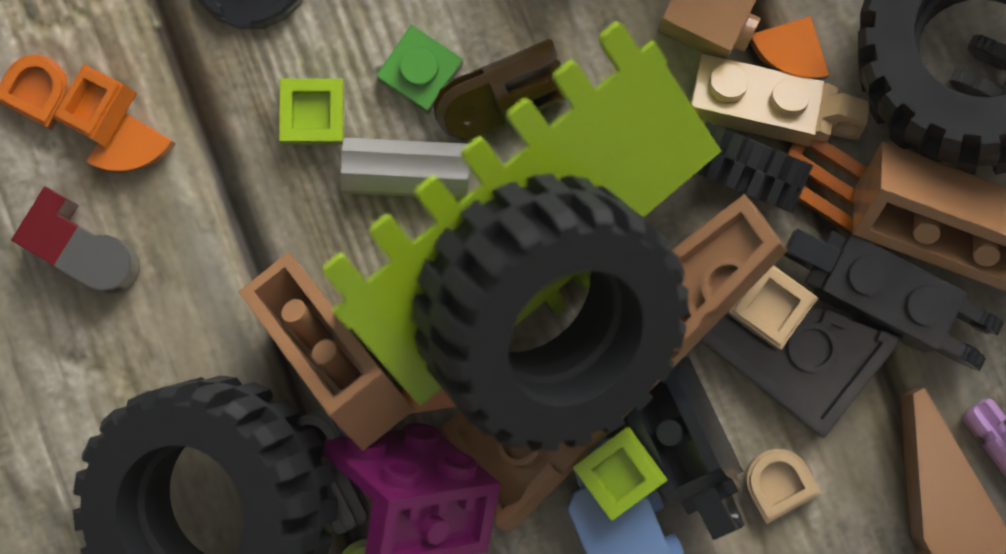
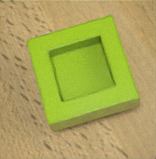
[279,78,345,145]
[572,427,668,521]

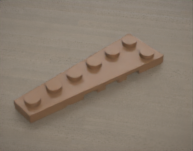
[441,194,788,533]

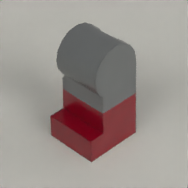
[11,186,140,294]

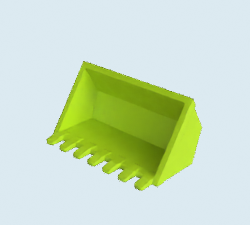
[322,22,722,406]

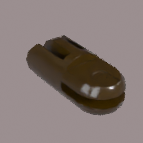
[434,39,565,140]

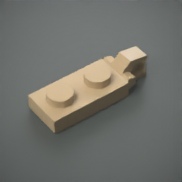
[690,53,870,147]

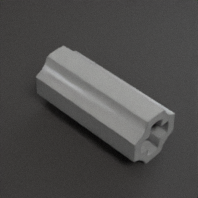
[340,137,470,199]

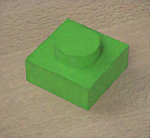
[376,25,463,115]

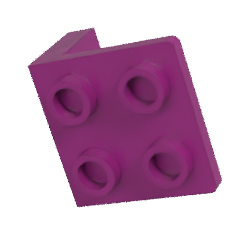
[322,423,501,554]

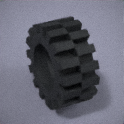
[697,121,813,213]

